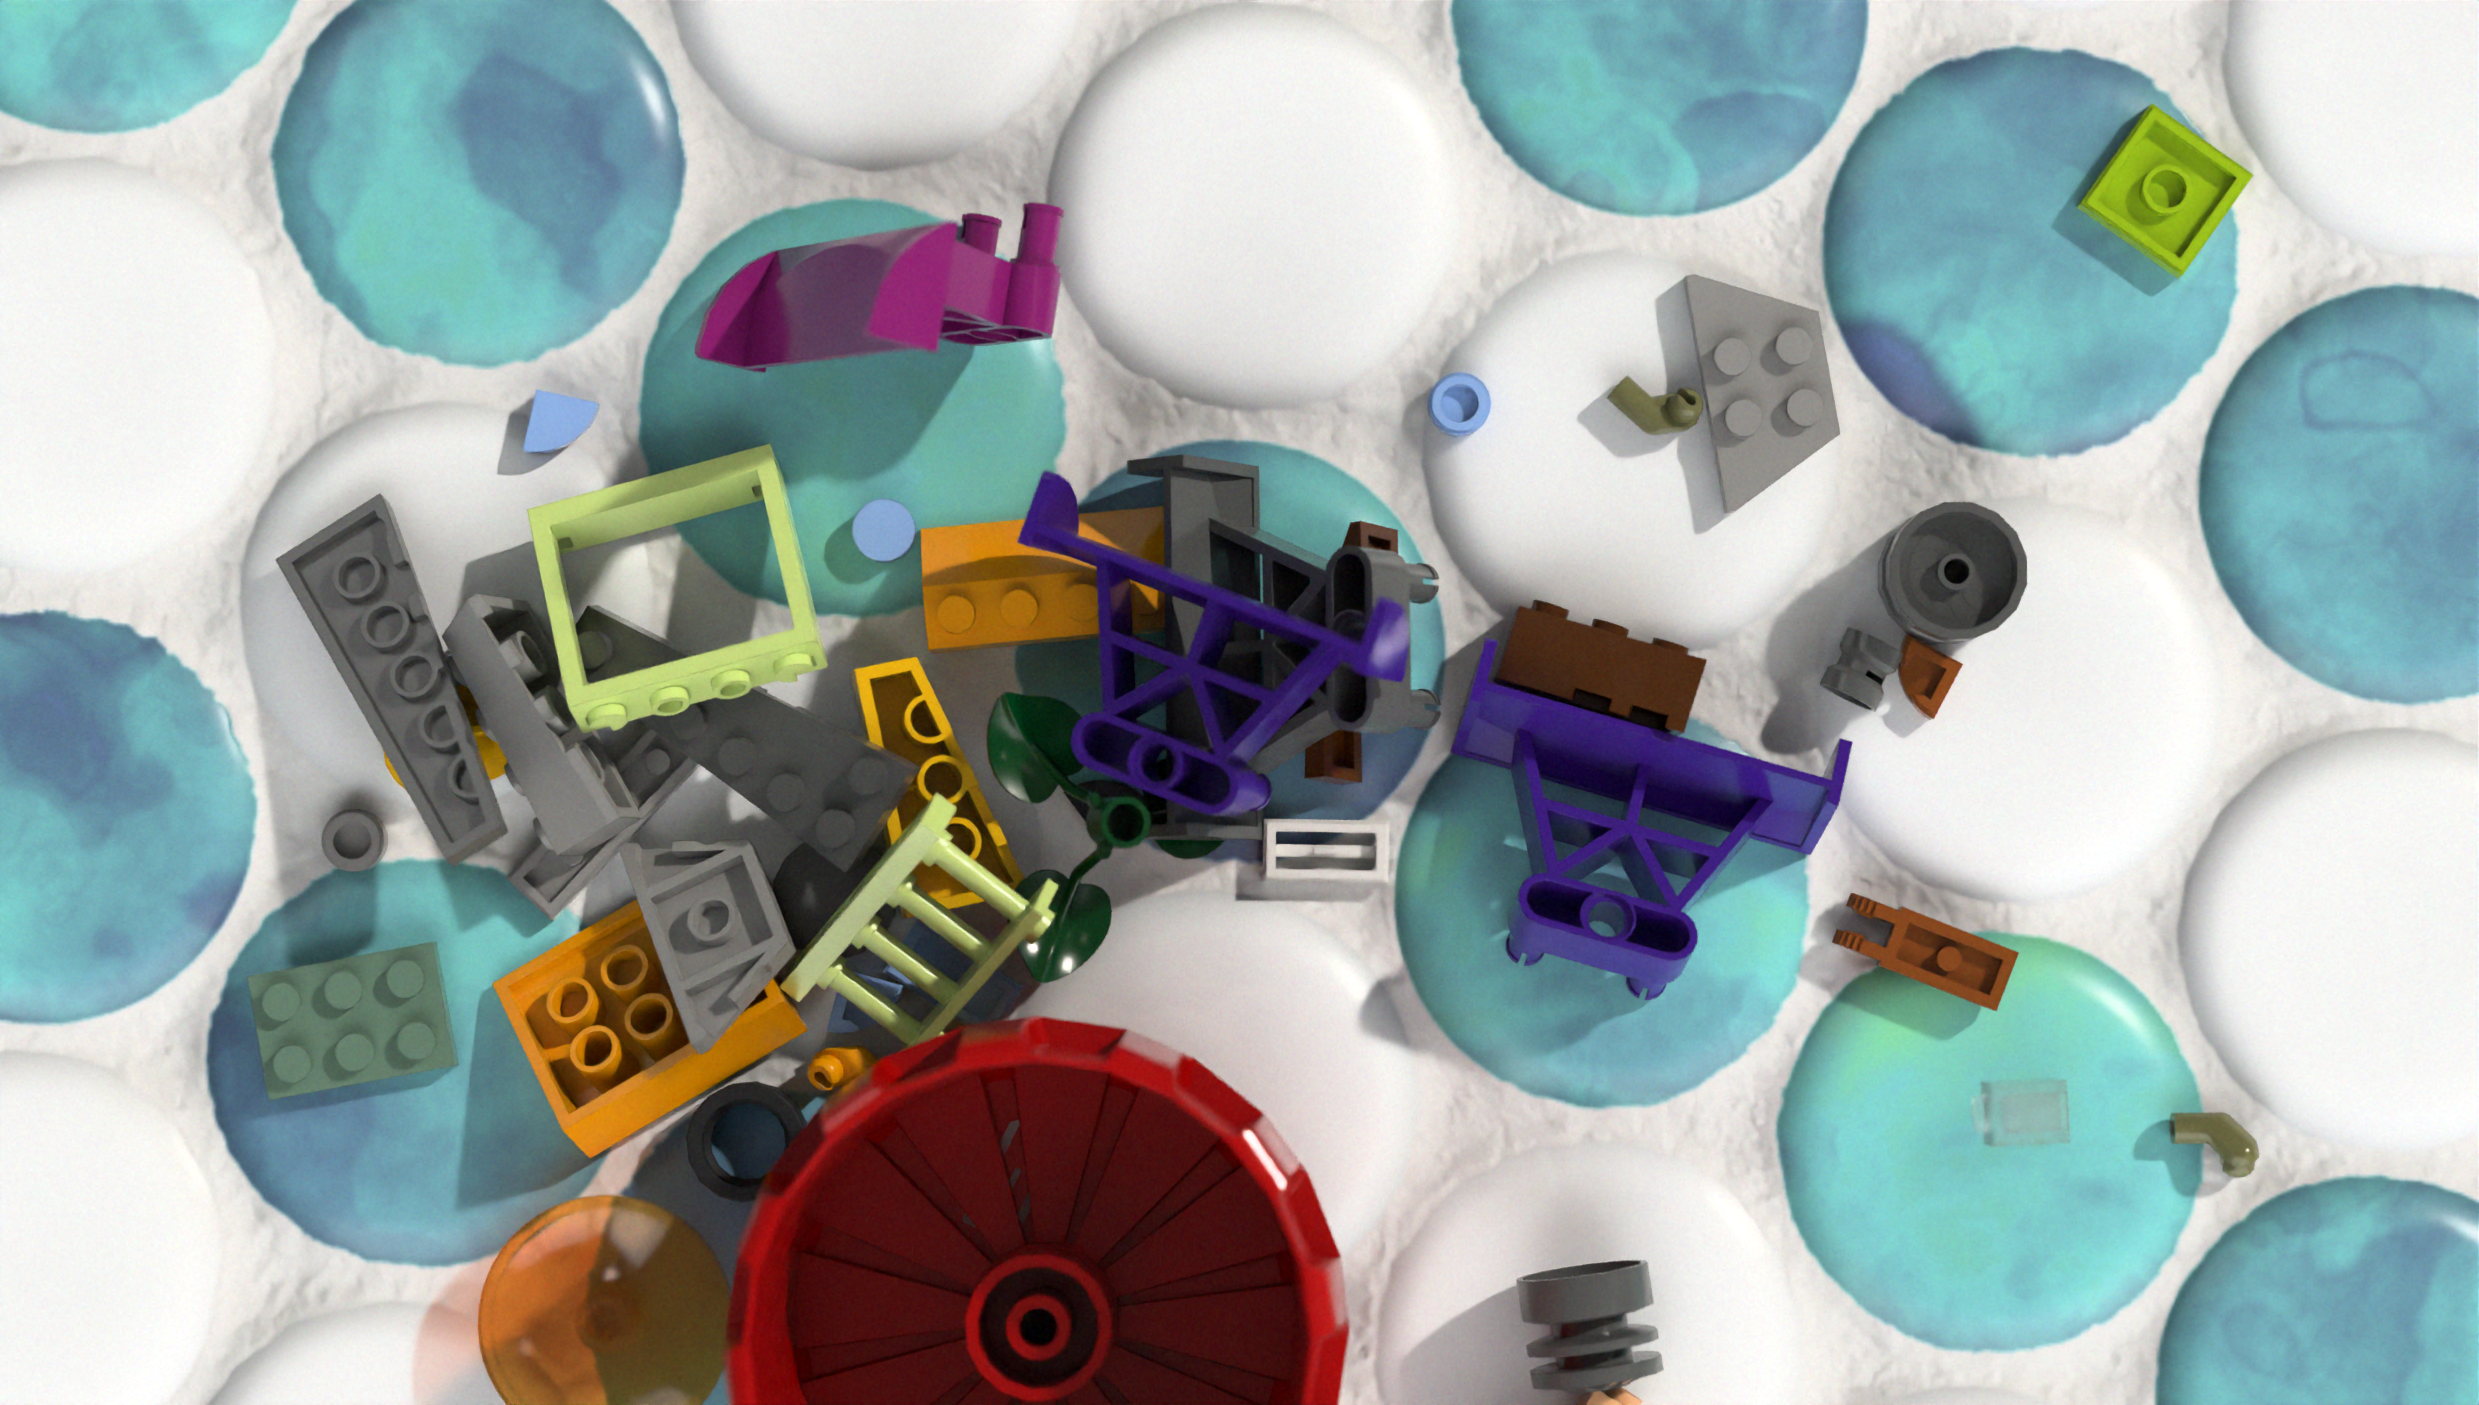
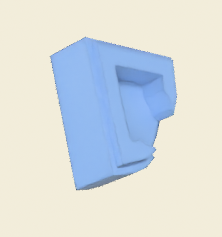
[523,389,600,454]
[827,972,904,1033]

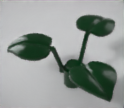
[986,692,1226,983]

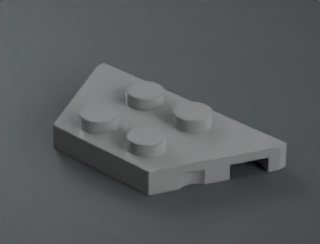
[1683,274,1840,514]
[618,839,797,1055]

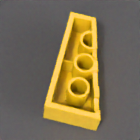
[850,656,1025,919]

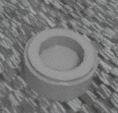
[321,809,388,872]

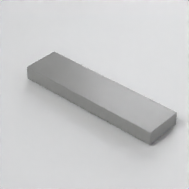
[506,727,700,921]

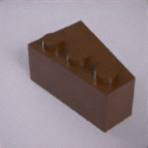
[1494,600,1707,736]

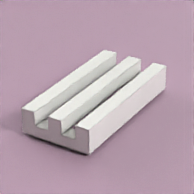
[1263,819,1389,884]

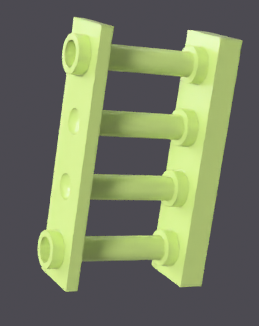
[779,793,1059,1050]

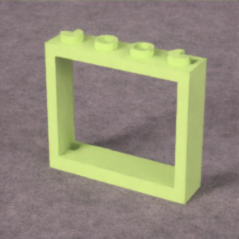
[527,444,828,733]

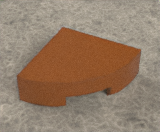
[1898,635,1963,720]

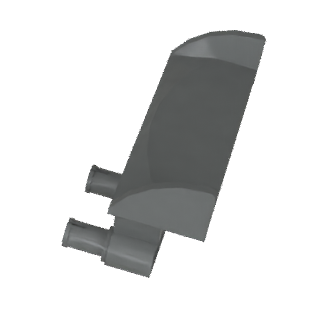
[1127,454,1441,840]

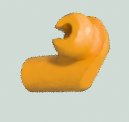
[807,1045,879,1091]

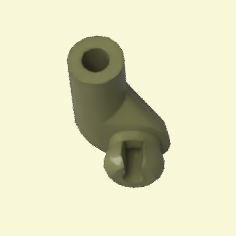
[1607,375,1703,435]
[2170,1112,2259,1178]

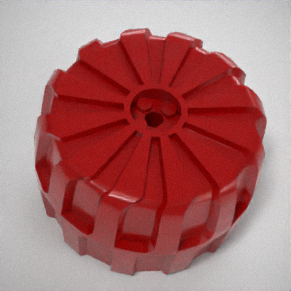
[723,1016,1349,1405]

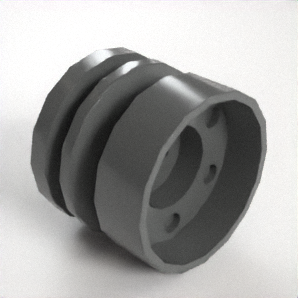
[1516,1260,1663,1393]

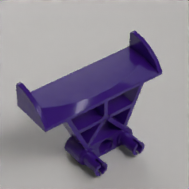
[1017,470,1409,817]
[1450,637,1852,1000]

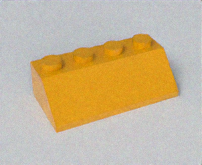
[921,506,1165,654]

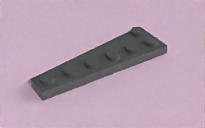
[275,493,508,867]
[557,606,920,873]

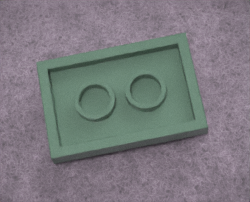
[247,942,459,1100]

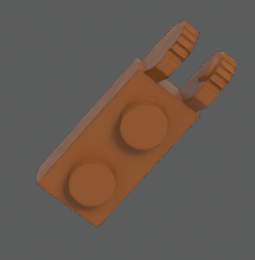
[1832,893,2019,1011]

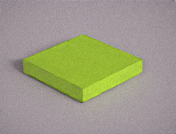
[2077,103,2253,278]

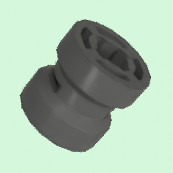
[1820,627,1904,712]

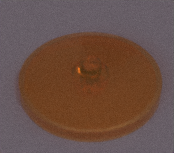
[478,1194,731,1405]

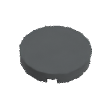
[773,842,896,958]

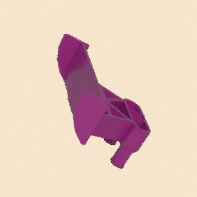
[694,202,1064,373]

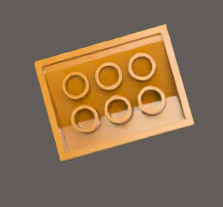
[492,899,808,1158]

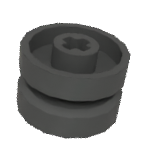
[1878,502,2027,644]

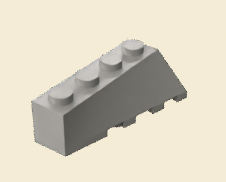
[442,594,643,856]

